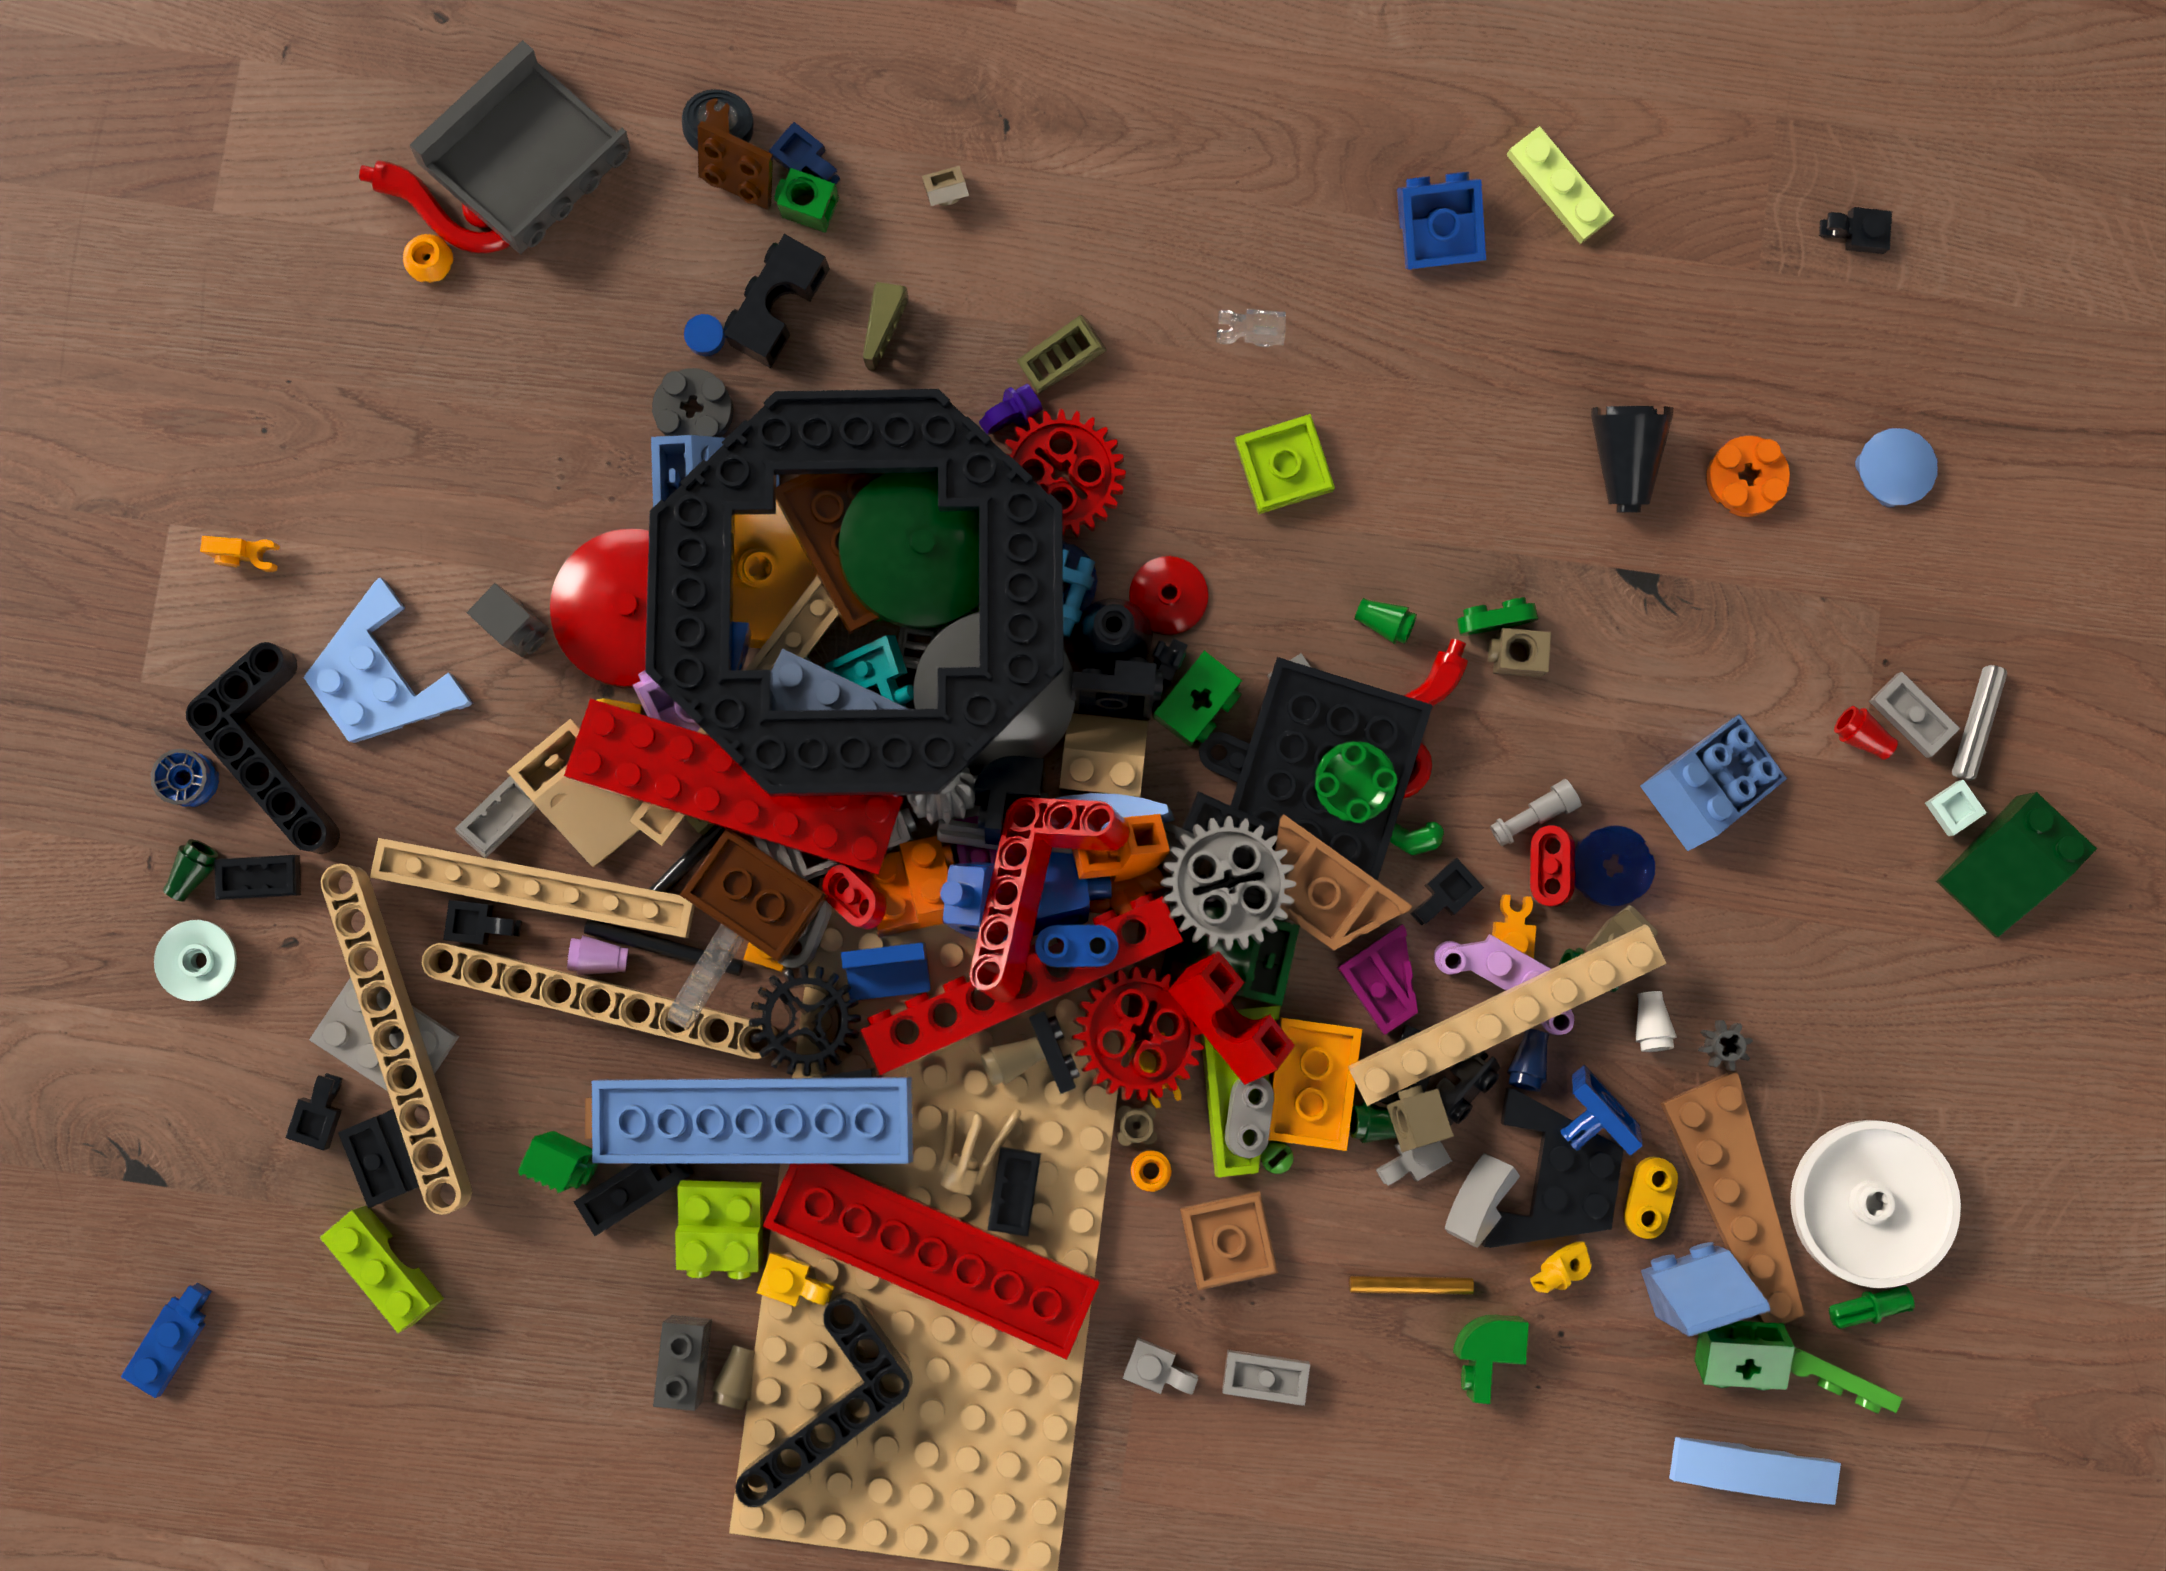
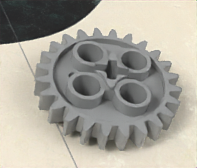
[1161,816,1296,951]

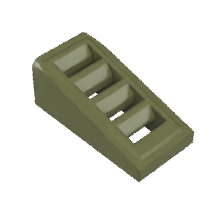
[863,282,909,371]
[1016,315,1107,394]

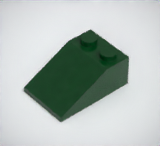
[1936,792,2097,937]

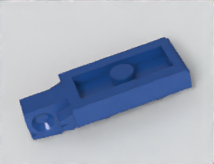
[121,1283,212,1398]

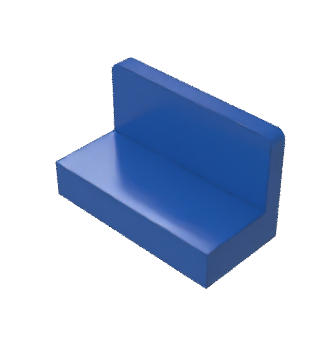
[841,942,931,1000]

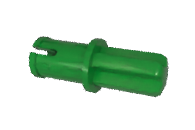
[1828,1285,1915,1329]

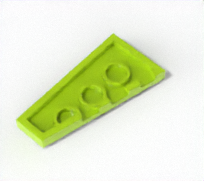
[1201,1006,1281,1177]

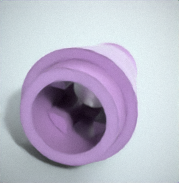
[567,935,628,975]

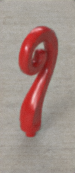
[359,160,510,254]
[1403,639,1468,799]

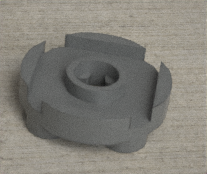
[652,368,733,437]

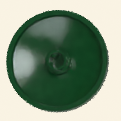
[838,472,979,629]

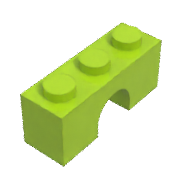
[319,1205,444,1333]

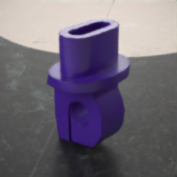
[979,384,1043,435]

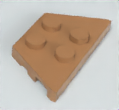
[1275,814,1412,950]

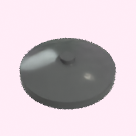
[914,612,1075,771]

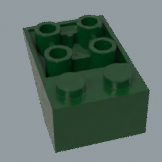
[1160,905,1300,1006]

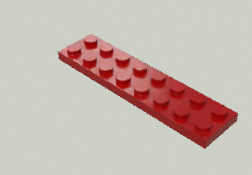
[564,698,904,876]
[763,1164,1100,1360]

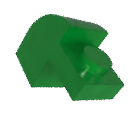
[1453,1314,1529,1404]

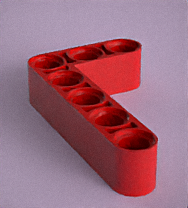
[970,797,1130,1003]

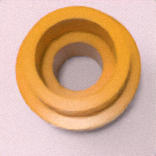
[1131,1150,1171,1192]

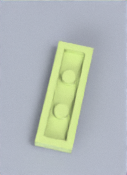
[1507,126,1614,244]

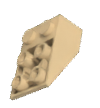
[507,719,643,868]

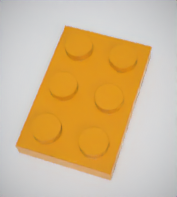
[1268,1017,1362,1151]

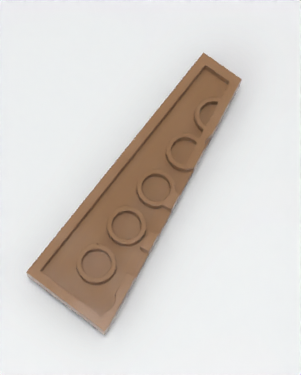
[1660,1071,1805,1324]

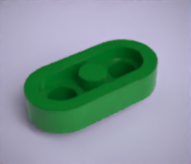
[1457,597,1538,636]

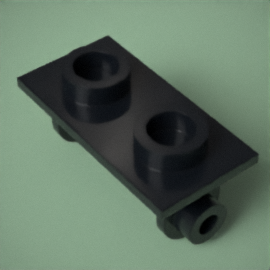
[1433,1051,1501,1126]

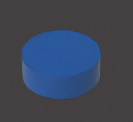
[684,314,725,356]

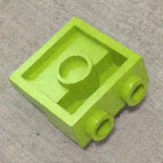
[675,1180,763,1279]

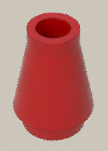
[1834,706,1898,760]

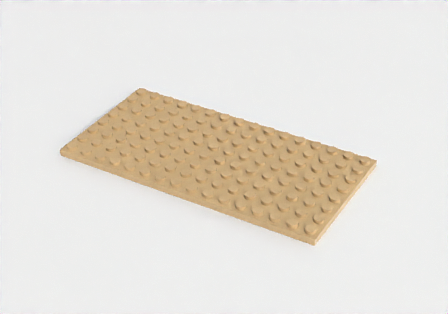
[729,878,1139,1571]

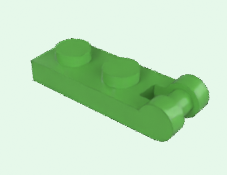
[1790,1347,1903,1414]

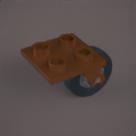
[682,89,773,210]

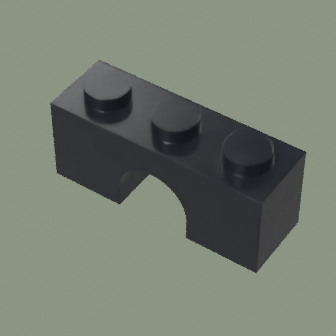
[724,233,830,368]

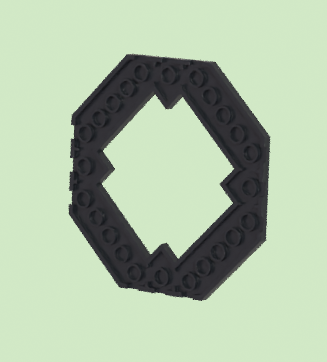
[645,389,1064,797]

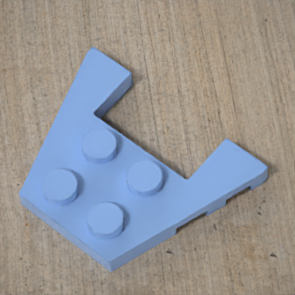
[303,577,473,743]

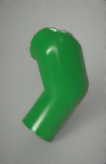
[1390,821,1444,855]

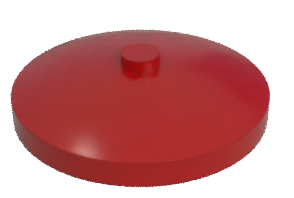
[550,529,649,688]

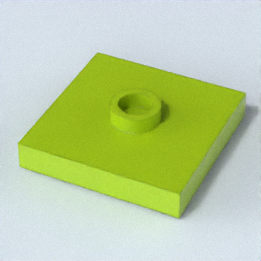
[1234,414,1335,515]

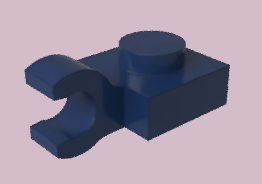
[769,122,840,185]

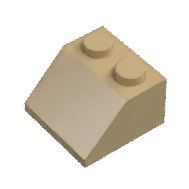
[1059,713,1148,797]

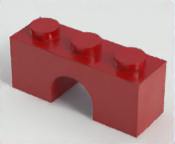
[1168,951,1295,1085]

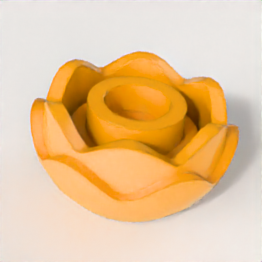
[403,234,454,282]

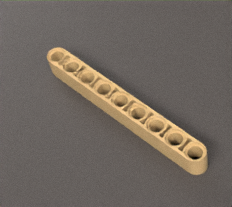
[321,864,472,1215]
[422,943,778,1059]

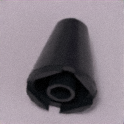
[1591,406,1673,512]

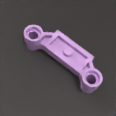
[1434,934,1574,1035]

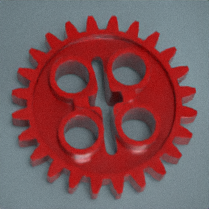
[1005,409,1126,538]
[1071,967,1204,1101]

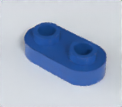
[1035,925,1118,967]

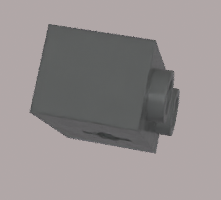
[466,583,550,658]
[653,1315,712,1411]

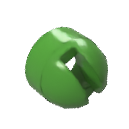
[1260,1141,1294,1174]

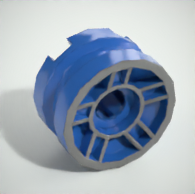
[151,749,219,807]

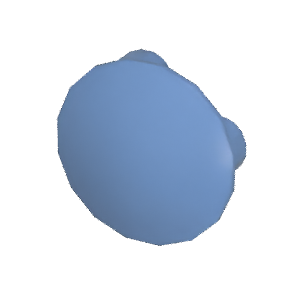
[1855,428,1938,507]

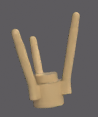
[939,1108,1021,1195]

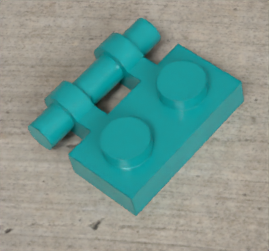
[824,635,914,707]

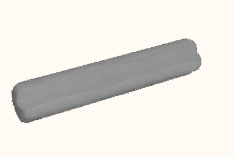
[1952,665,2007,781]

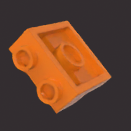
[861,836,954,938]

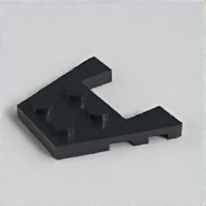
[1482,1088,1624,1248]

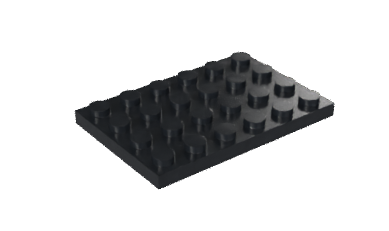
[1208,657,1433,937]

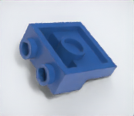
[1397,172,1486,270]

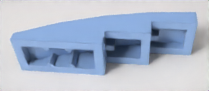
[1669,1437,1841,1505]

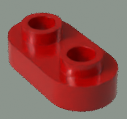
[1530,825,1575,907]
[822,865,886,929]

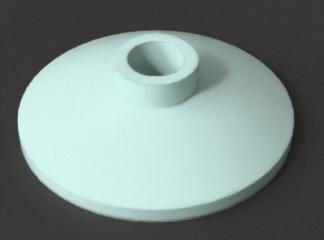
[154,920,237,1001]

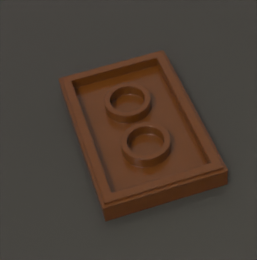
[680,828,828,964]

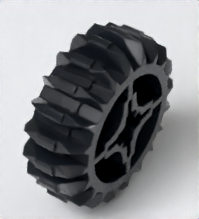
[749,965,861,1077]

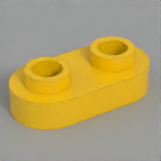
[1623,1157,1678,1239]

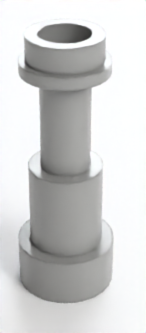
[1490,779,1582,847]

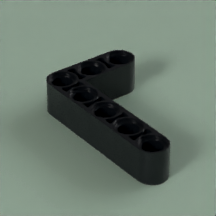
[186,642,340,854]
[735,1293,913,1508]

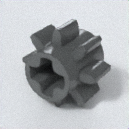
[1698,1020,1753,1071]

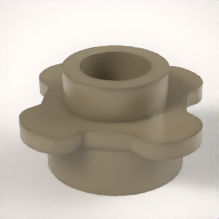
[1116,1105,1157,1146]

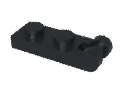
[573,1163,694,1237]

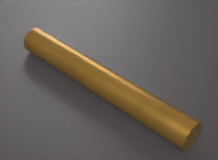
[1349,1276,1474,1295]

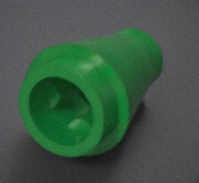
[1354,598,1417,644]

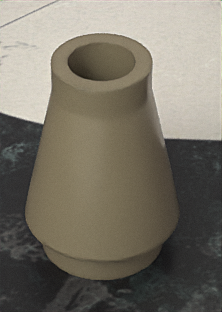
[981,1036,1045,1086]
[711,1345,755,1410]

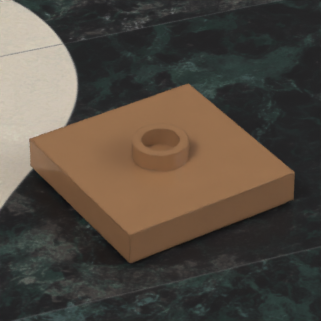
[1180,1191,1278,1291]

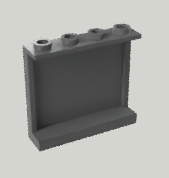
[410,40,631,255]

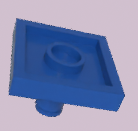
[1560,1064,1643,1156]

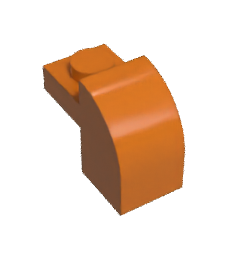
[1072,814,1170,882]

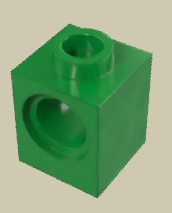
[774,168,839,233]

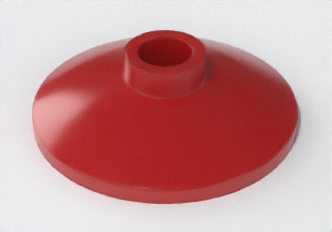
[1129,556,1208,635]

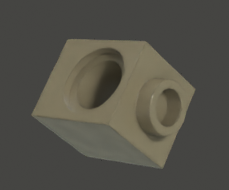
[1488,628,1551,677]
[1387,1085,1454,1152]

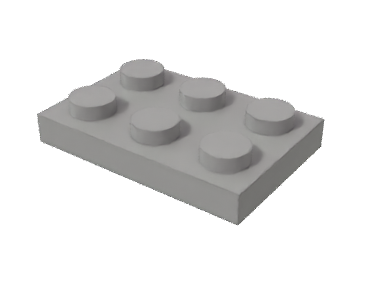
[309,977,459,1091]

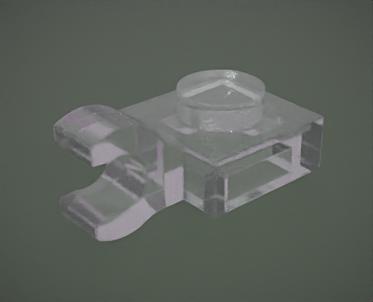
[1216,309,1286,347]

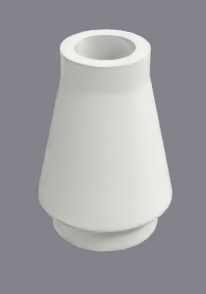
[1636,991,1677,1052]

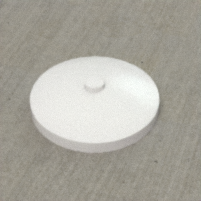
[1790,1120,1961,1288]

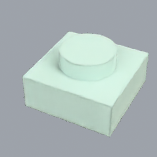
[1925,780,1987,836]

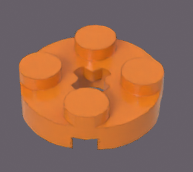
[1706,436,1790,517]

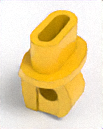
[1530,1241,1592,1293]

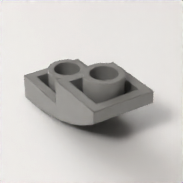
[1445,1153,1520,1248]

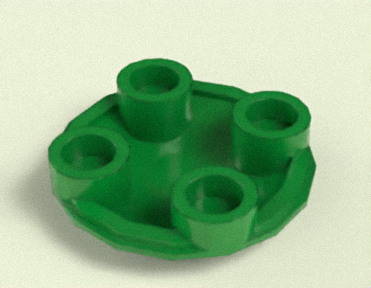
[1315,741,1397,823]

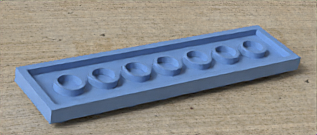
[592,1077,913,1164]

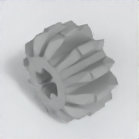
[907,767,975,825]

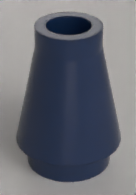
[1507,1029,1549,1092]

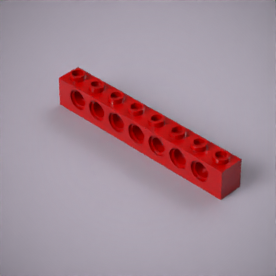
[861,893,1183,1075]

